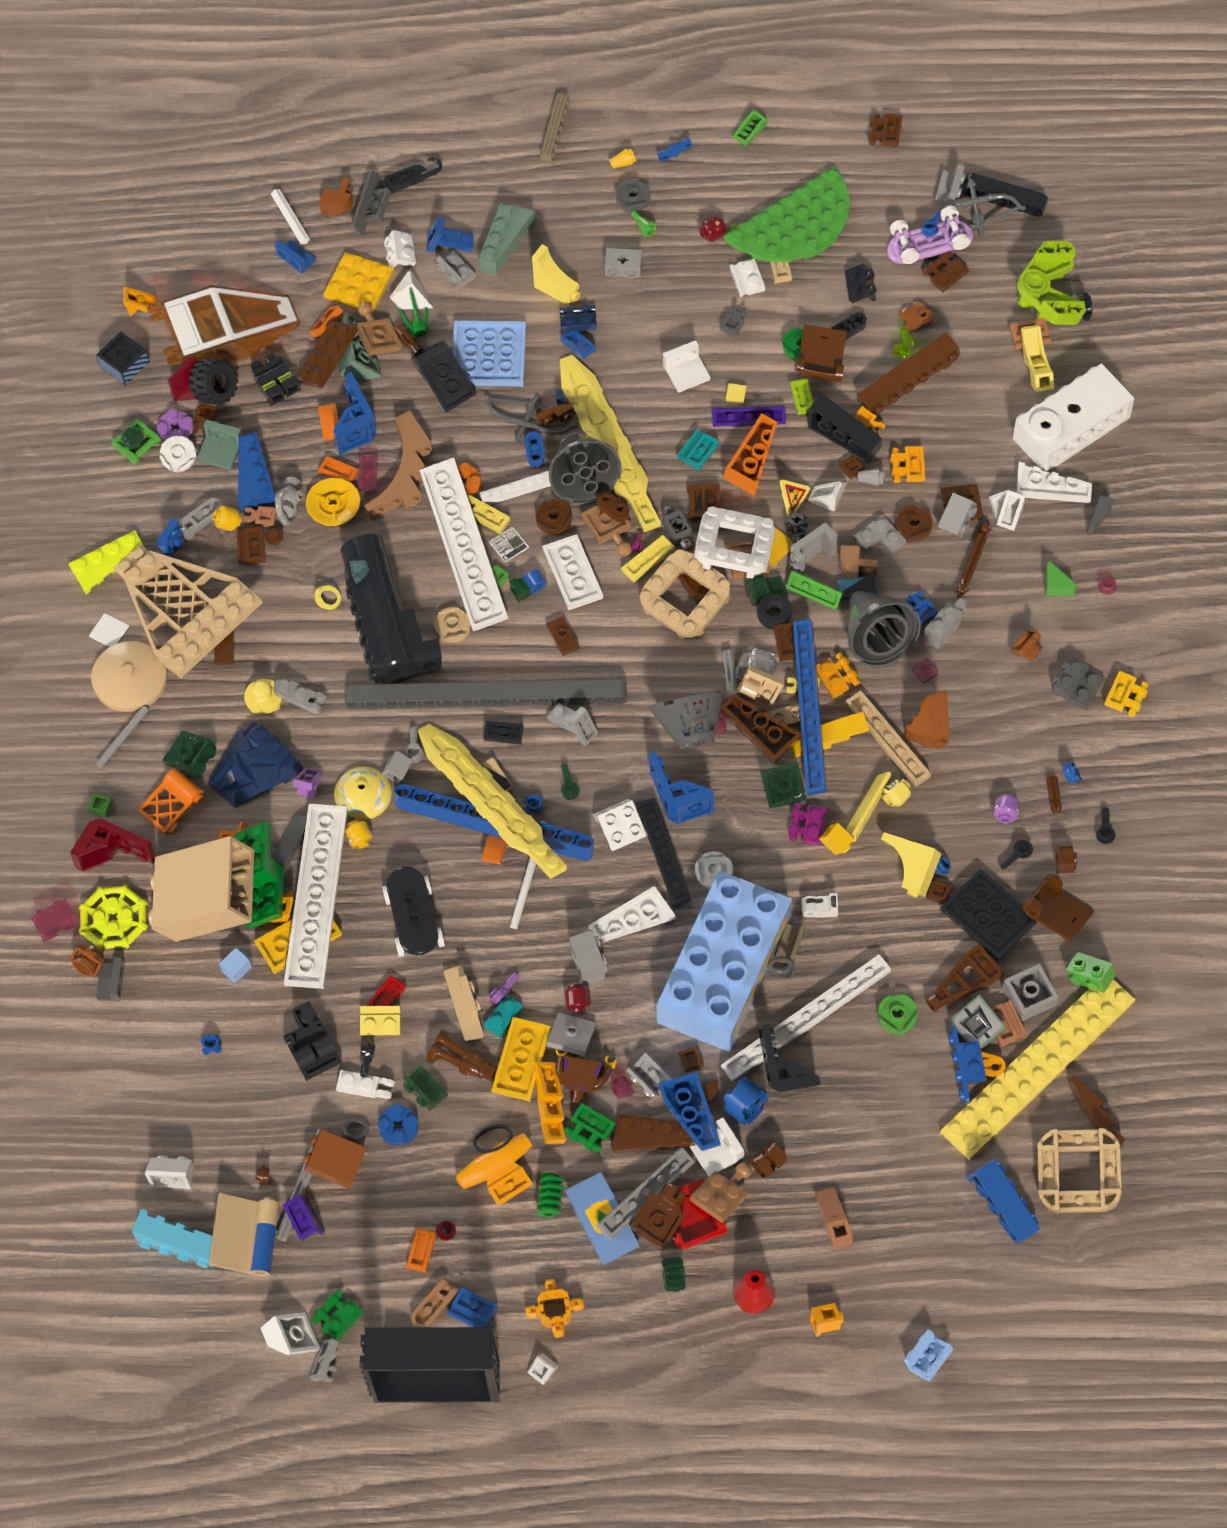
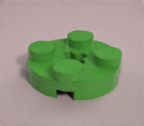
[878,994,917,1035]

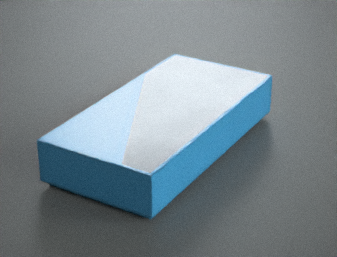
[838,576,878,600]

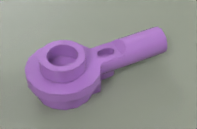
[489,973,519,1005]

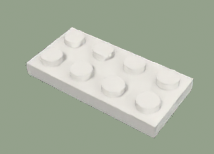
[542,534,603,611]

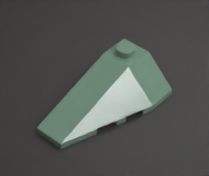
[338,312,381,381]

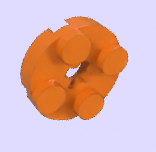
[457,463,481,497]

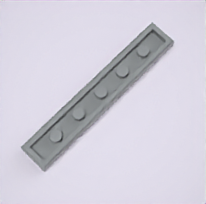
[596,1147,695,1241]

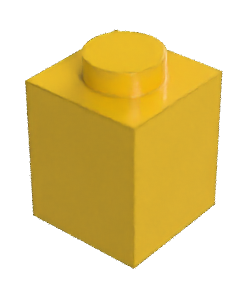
[819,823,854,855]

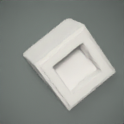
[527,1353,558,1385]

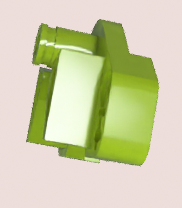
[1017,241,1086,325]

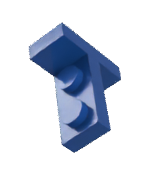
[426,217,474,252]

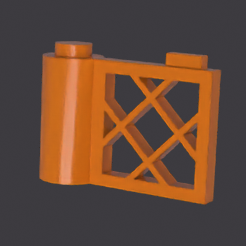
[137,768,204,834]

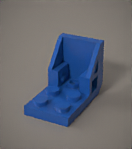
[333,372,376,455]
[649,752,715,824]

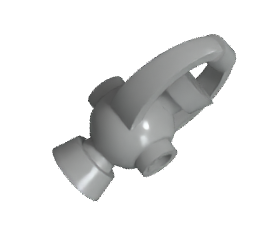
[275,477,303,526]

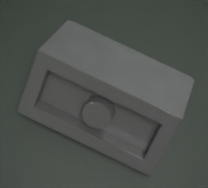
[96,957,124,1001]

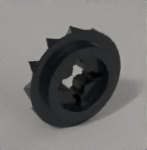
[1080,292,1093,321]

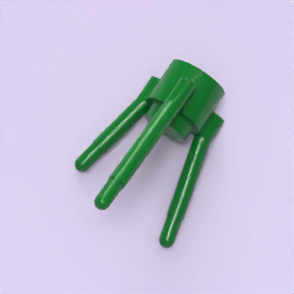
[398,290,429,337]

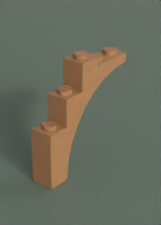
[364,411,432,520]

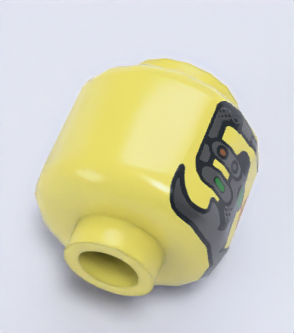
[882,778,911,807]

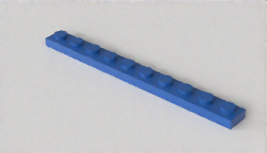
[793,619,827,796]

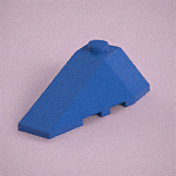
[658,1072,721,1151]

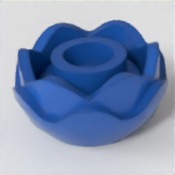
[1062,761,1082,784]

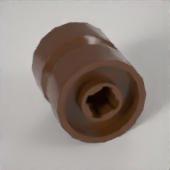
[749,1141,788,1179]

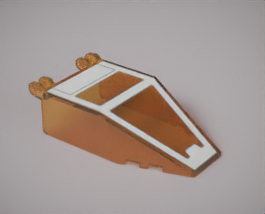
[147,285,300,365]

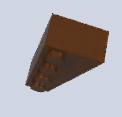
[721,694,802,765]

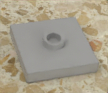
[547,1013,596,1056]

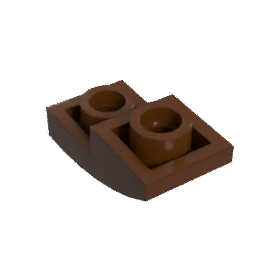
[535,404,576,426]

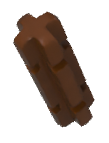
[1047,776,1062,813]

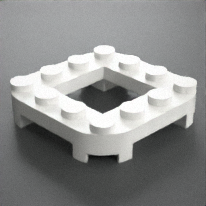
[694,507,775,578]

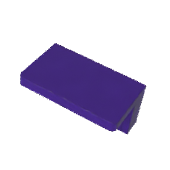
[283,1194,325,1241]

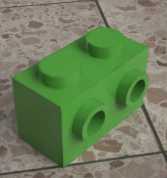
[1066,952,1116,993]

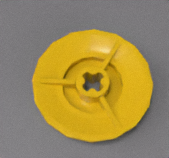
[305,478,361,526]

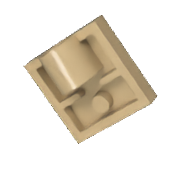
[735,666,785,712]

